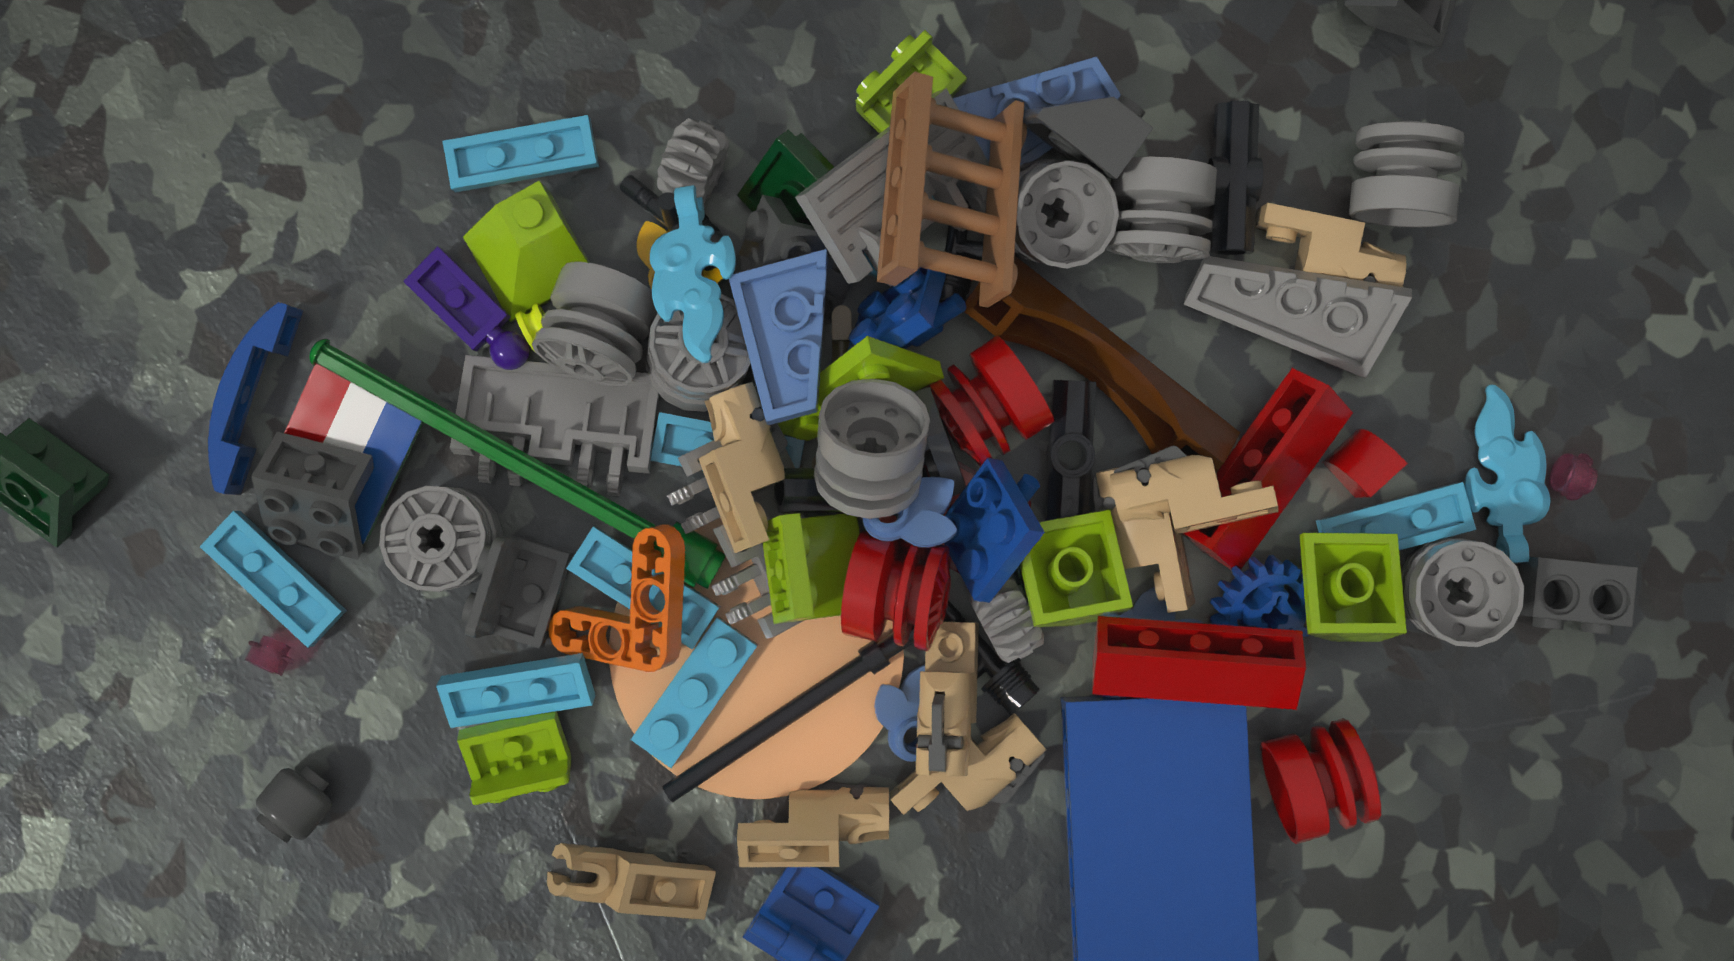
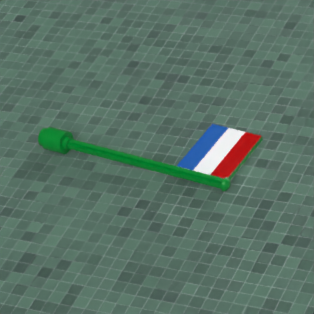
[284,339,726,589]

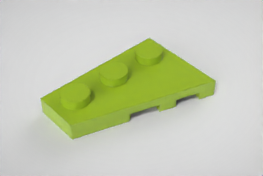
[777,336,944,441]

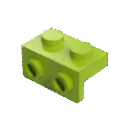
[855,30,967,134]
[457,711,571,805]

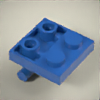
[847,268,966,351]
[944,458,1045,603]
[743,867,879,961]

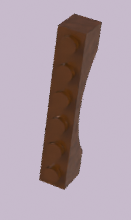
[964,255,1241,471]

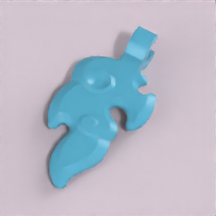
[650,185,736,363]
[1464,384,1551,564]

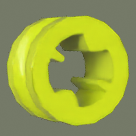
[515,303,545,353]

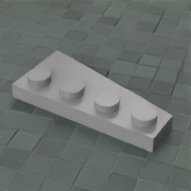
[1184,256,1412,378]

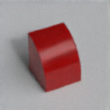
[1322,429,1408,498]

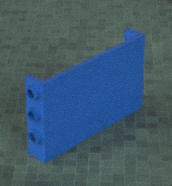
[1060,695,1259,961]

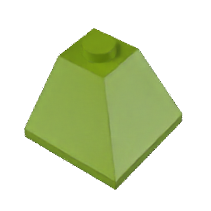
[463,181,590,322]
[1020,510,1133,627]
[1299,533,1407,642]

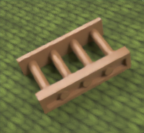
[877,72,1027,308]

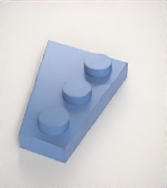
[952,57,1121,166]
[729,249,828,425]

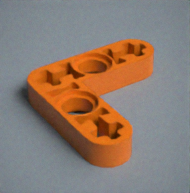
[548,524,685,672]

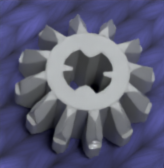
[657,118,729,203]
[969,577,1044,663]

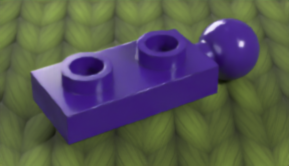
[403,246,530,370]

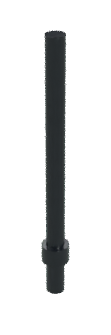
[662,626,914,802]

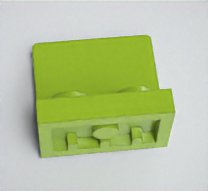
[763,513,860,624]

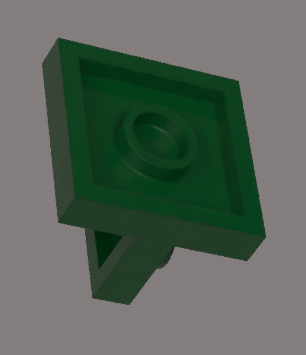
[737,129,834,225]
[0,418,109,548]

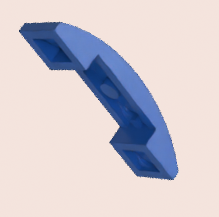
[208,302,303,495]

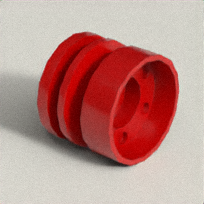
[927,335,1055,467]
[841,531,951,651]
[1260,718,1381,844]

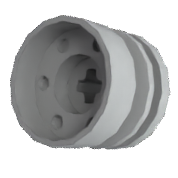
[1349,121,1465,228]
[1106,156,1217,263]
[1014,159,1119,269]
[532,262,658,386]
[646,294,751,412]
[814,379,930,519]
[379,486,503,592]
[1401,538,1524,647]

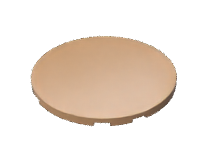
[609,517,904,799]

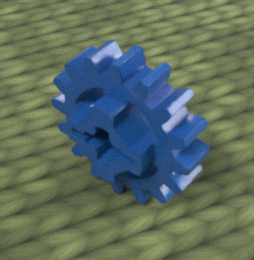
[1210,555,1308,637]

